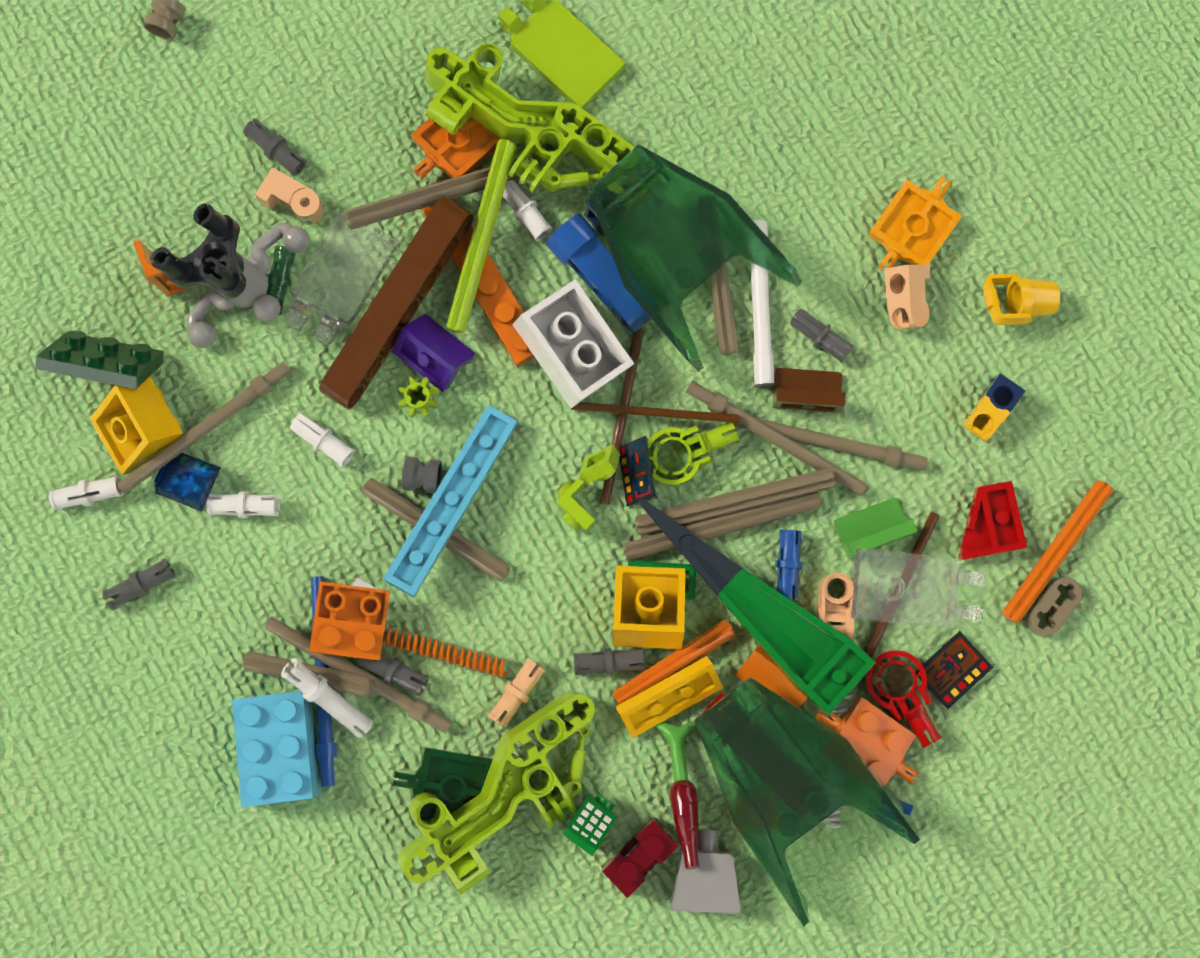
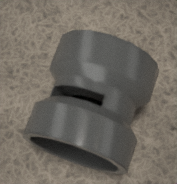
[402,456,442,493]

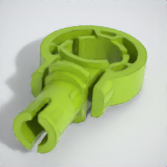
[643,422,740,486]

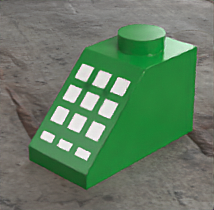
[562,793,618,856]

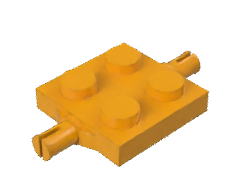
[867,176,962,273]

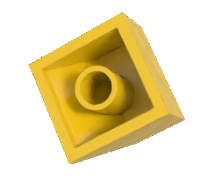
[90,376,183,475]
[613,566,685,649]

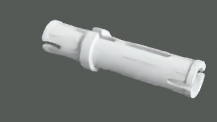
[281,658,373,738]

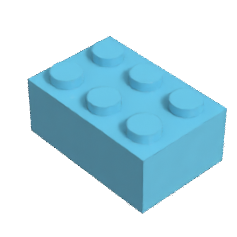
[232,691,321,807]

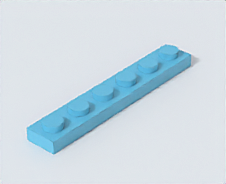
[383,405,518,598]

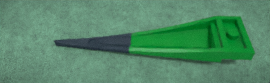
[639,499,876,716]

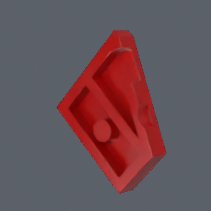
[958,481,1027,561]

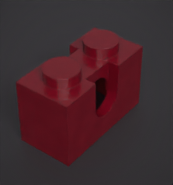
[602,817,679,898]

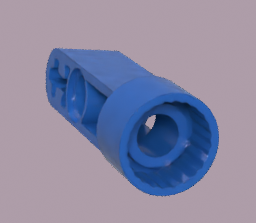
[545,213,659,334]

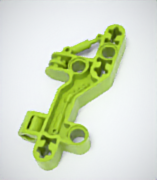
[425,43,638,193]
[398,691,595,895]

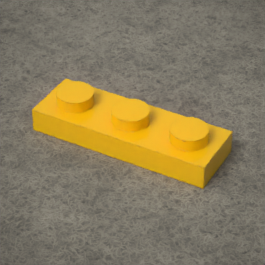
[616,656,724,739]

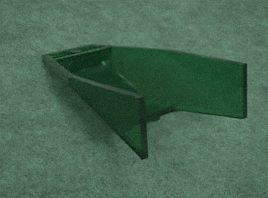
[588,144,802,372]
[695,677,920,927]

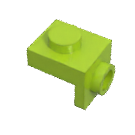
[556,477,595,533]

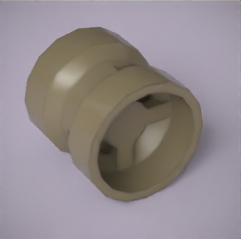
[143,0,186,40]

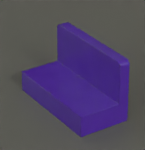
[391,314,475,392]

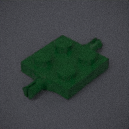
[391,746,493,820]

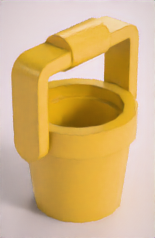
[983,273,1060,325]

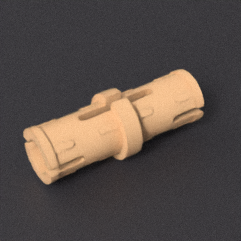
[488,658,545,729]

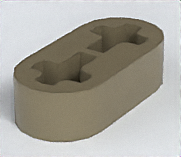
[1026,577,1082,636]

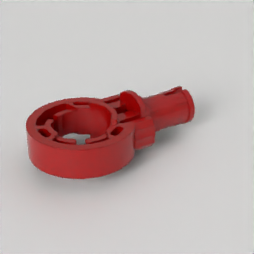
[866,650,942,748]

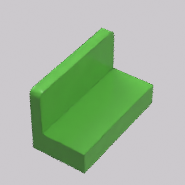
[834,498,918,559]

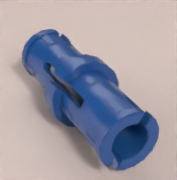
[775,529,803,600]

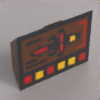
[915,631,994,709]

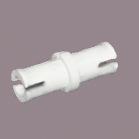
[49,475,124,511]
[206,491,280,519]

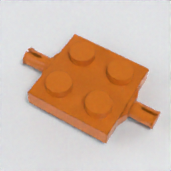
[411,117,501,180]
[816,696,918,796]

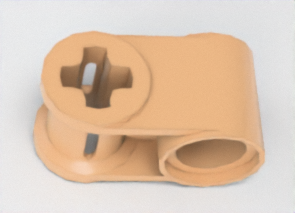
[815,573,854,640]

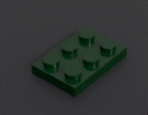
[36,331,164,389]

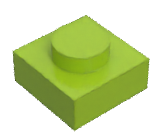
[580,444,620,485]

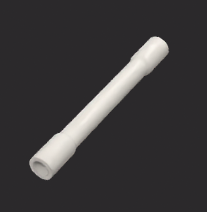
[747,220,775,387]

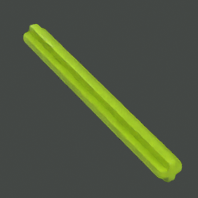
[447,139,516,333]

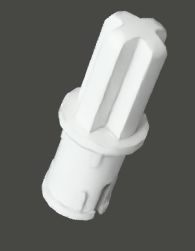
[503,179,553,242]
[290,414,355,467]

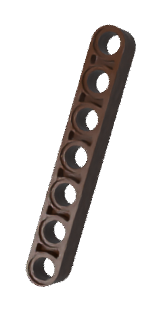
[319,196,474,410]

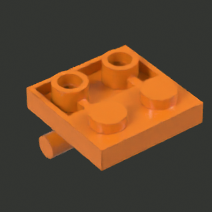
[309,581,390,661]

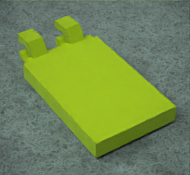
[498,0,626,109]

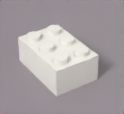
[513,279,634,408]

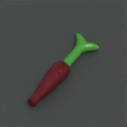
[654,722,700,870]

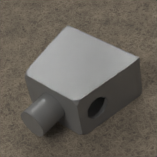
[670,828,741,914]

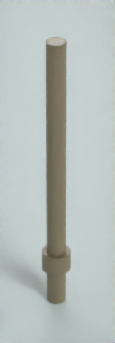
[117,361,292,494]
[686,380,867,496]
[725,418,928,470]
[265,617,452,734]

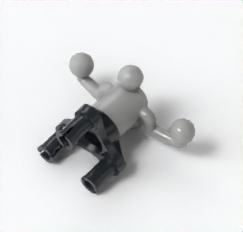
[151,203,310,348]

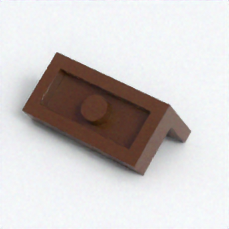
[772,368,846,413]

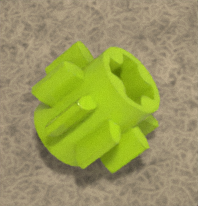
[398,377,440,419]

